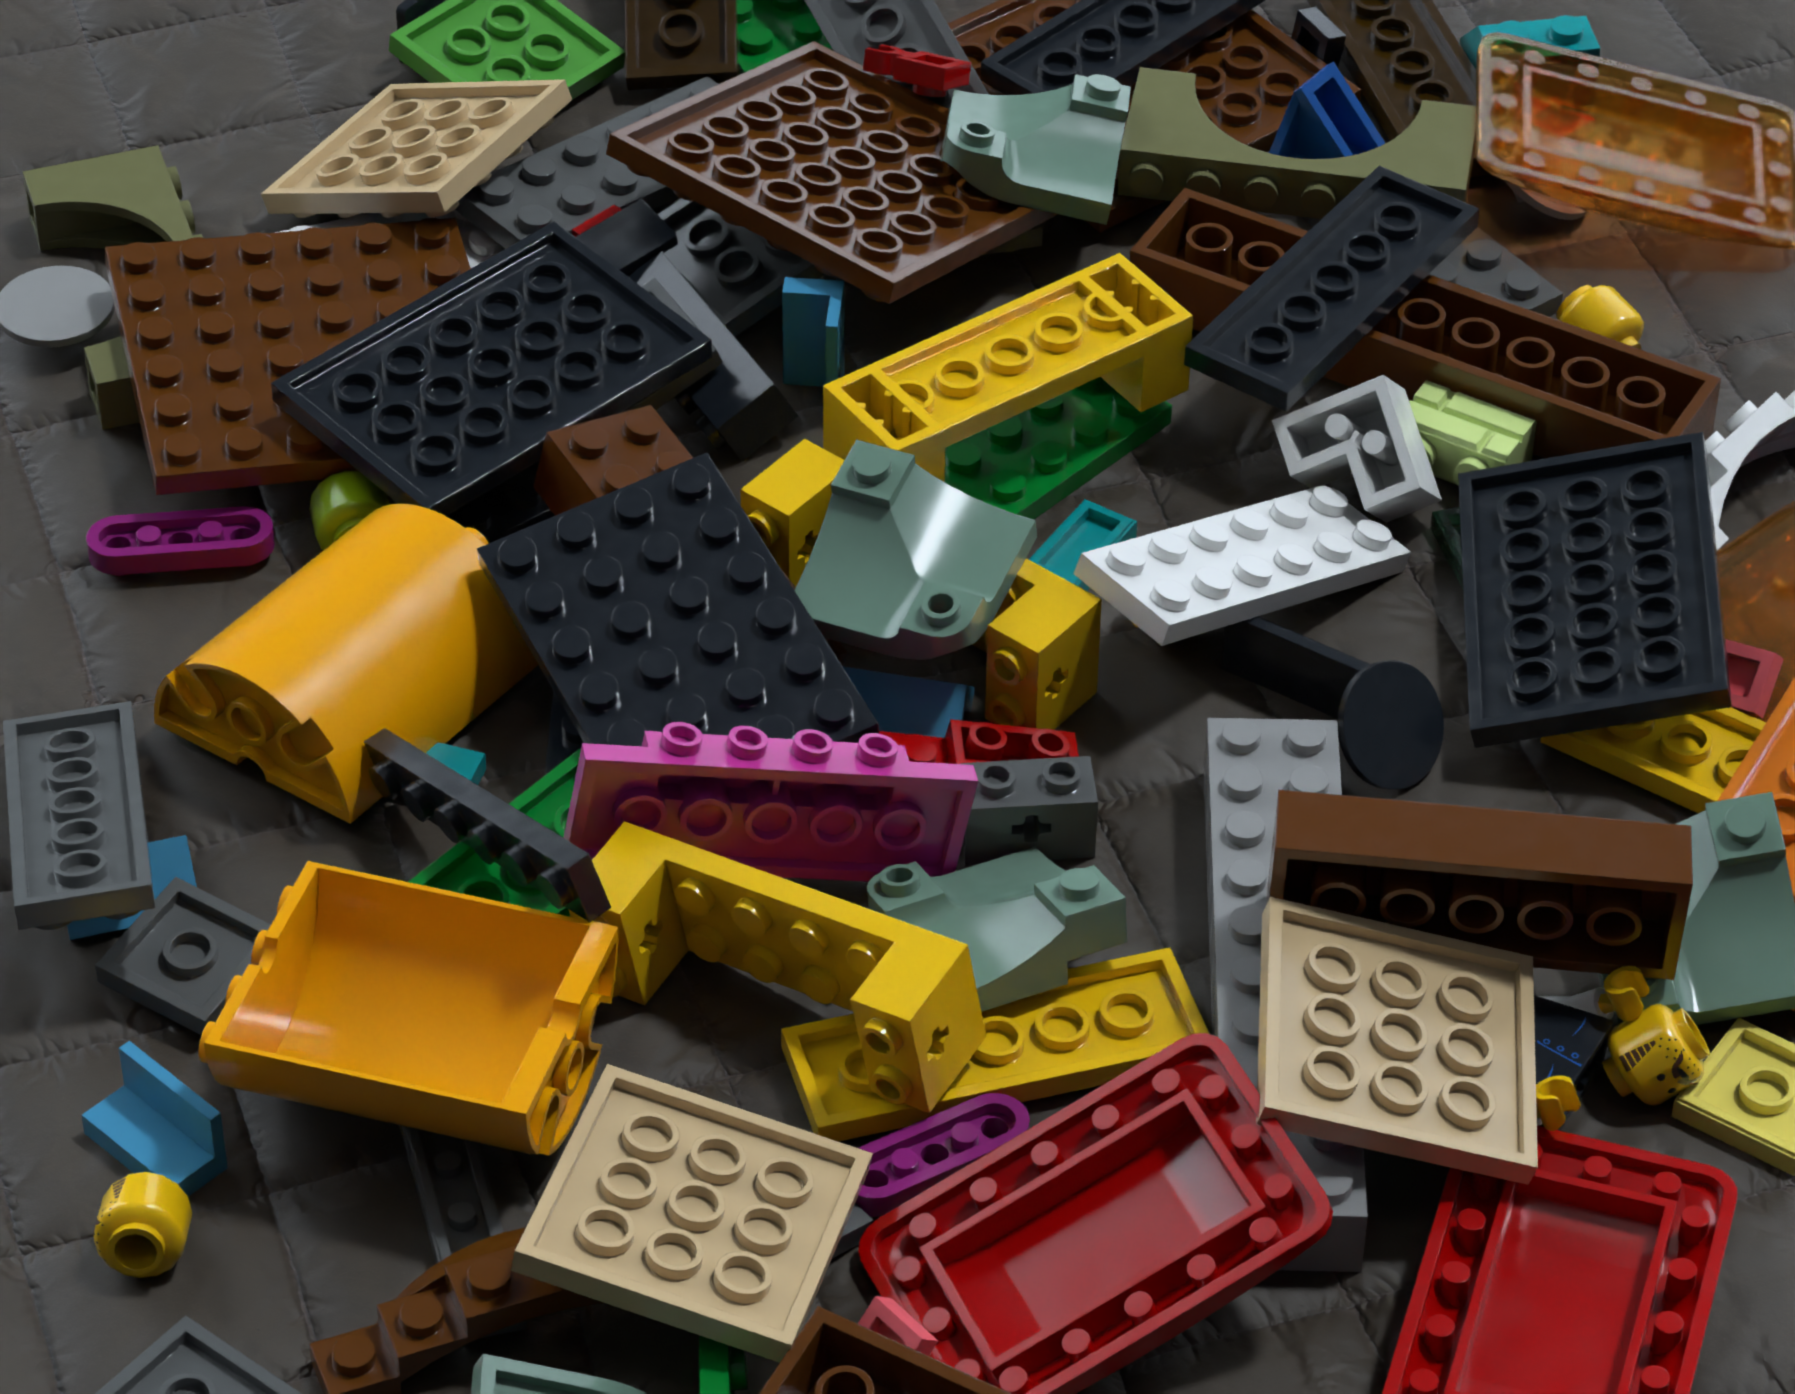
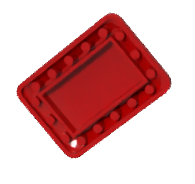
[858,1033,1333,1394]
[1382,1125,1738,1394]

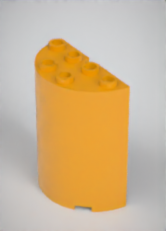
[154,504,538,824]
[198,861,618,1156]

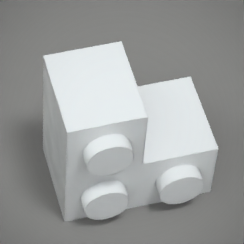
[1272,375,1442,523]

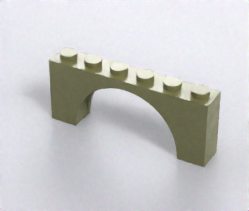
[1118,67,1480,219]
[22,145,203,430]

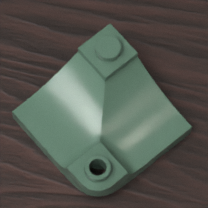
[940,74,1131,225]
[794,440,1037,660]
[1598,792,1795,1025]
[867,847,1127,1012]

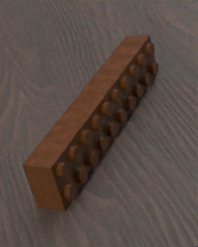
[1130,188,1721,458]

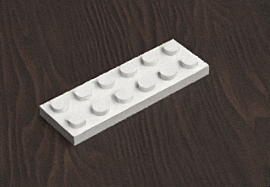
[1073,485,1411,646]

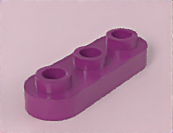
[86,506,275,576]
[856,1093,1030,1217]

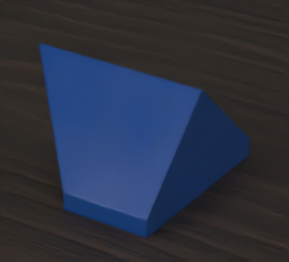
[1269,62,1385,159]

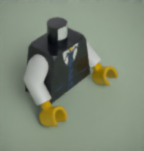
[1534,966,1650,1131]

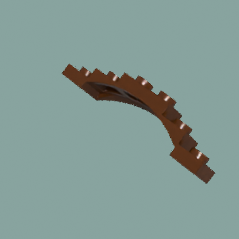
[309,1227,604,1394]

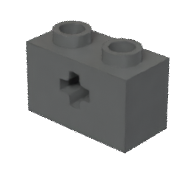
[960,756,1098,865]

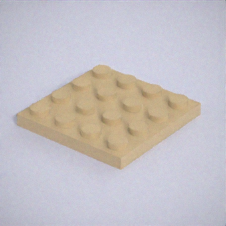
[261,79,572,218]
[1256,897,1538,1185]
[511,1064,873,1363]

